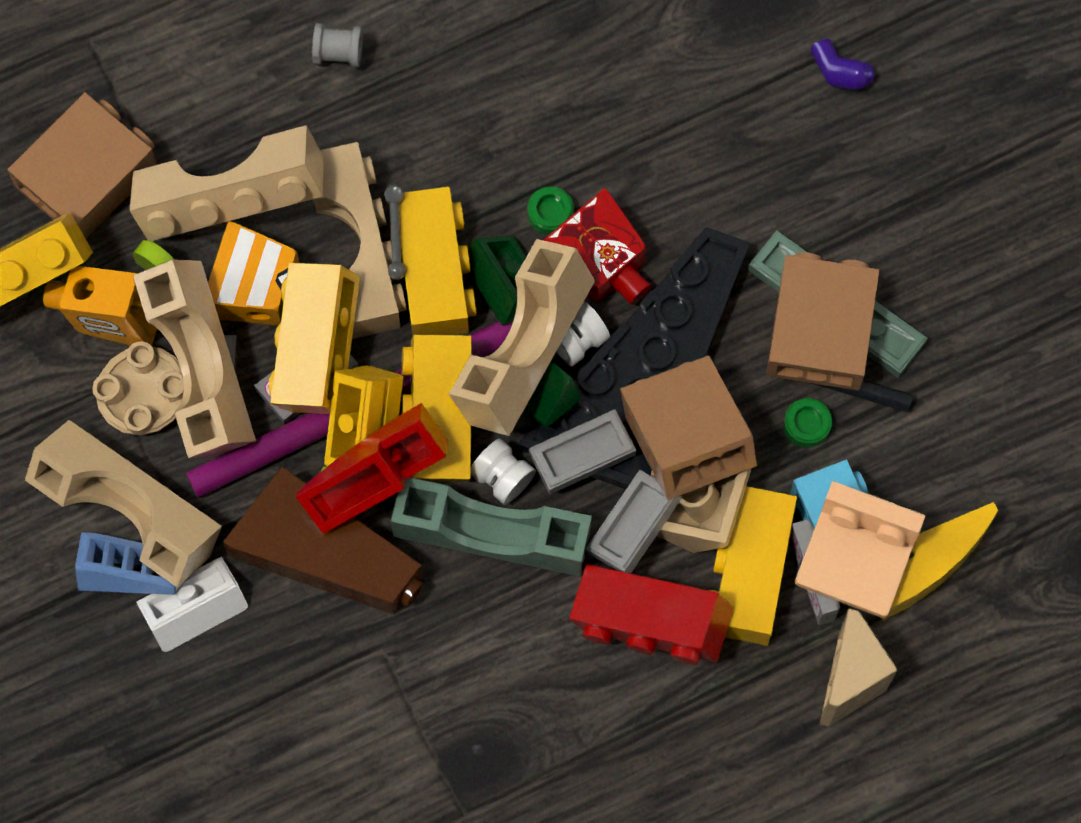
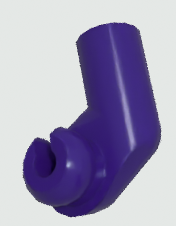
[810,39,874,90]

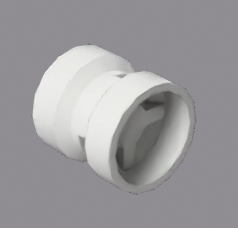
[556,302,610,366]
[470,438,536,505]

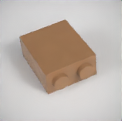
[7,93,157,239]
[766,252,879,391]
[620,355,757,500]

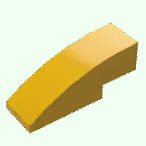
[881,502,998,621]

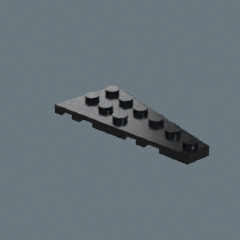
[517,227,750,490]

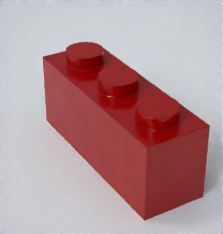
[569,564,734,665]

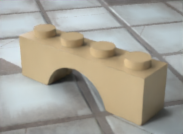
[130,125,324,241]
[313,142,407,339]
[449,239,595,436]
[133,260,256,458]
[25,420,222,588]

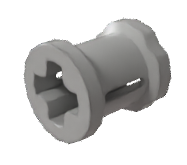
[312,23,363,68]

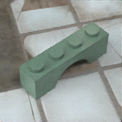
[391,477,592,577]

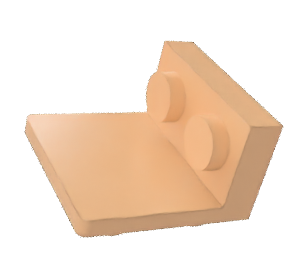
[795,481,925,618]

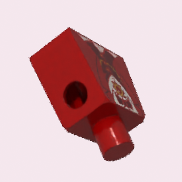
[544,188,651,305]

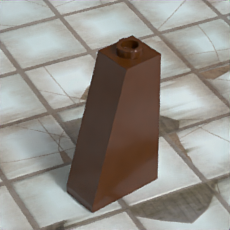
[223,467,424,615]

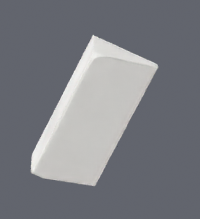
[136,556,248,652]

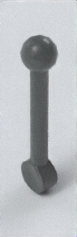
[384,185,406,280]

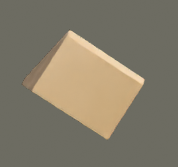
[651,468,752,553]
[820,609,897,726]

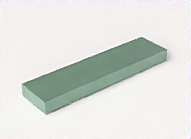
[748,230,928,378]

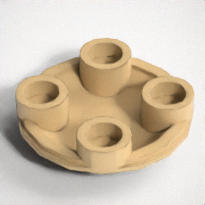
[92,341,184,436]

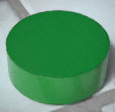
[527,187,574,235]
[783,398,832,448]

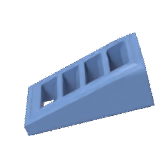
[75,532,176,595]

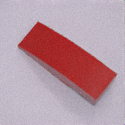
[296,403,448,534]

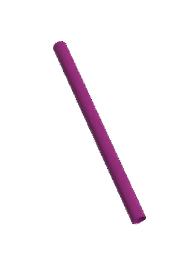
[186,321,512,498]

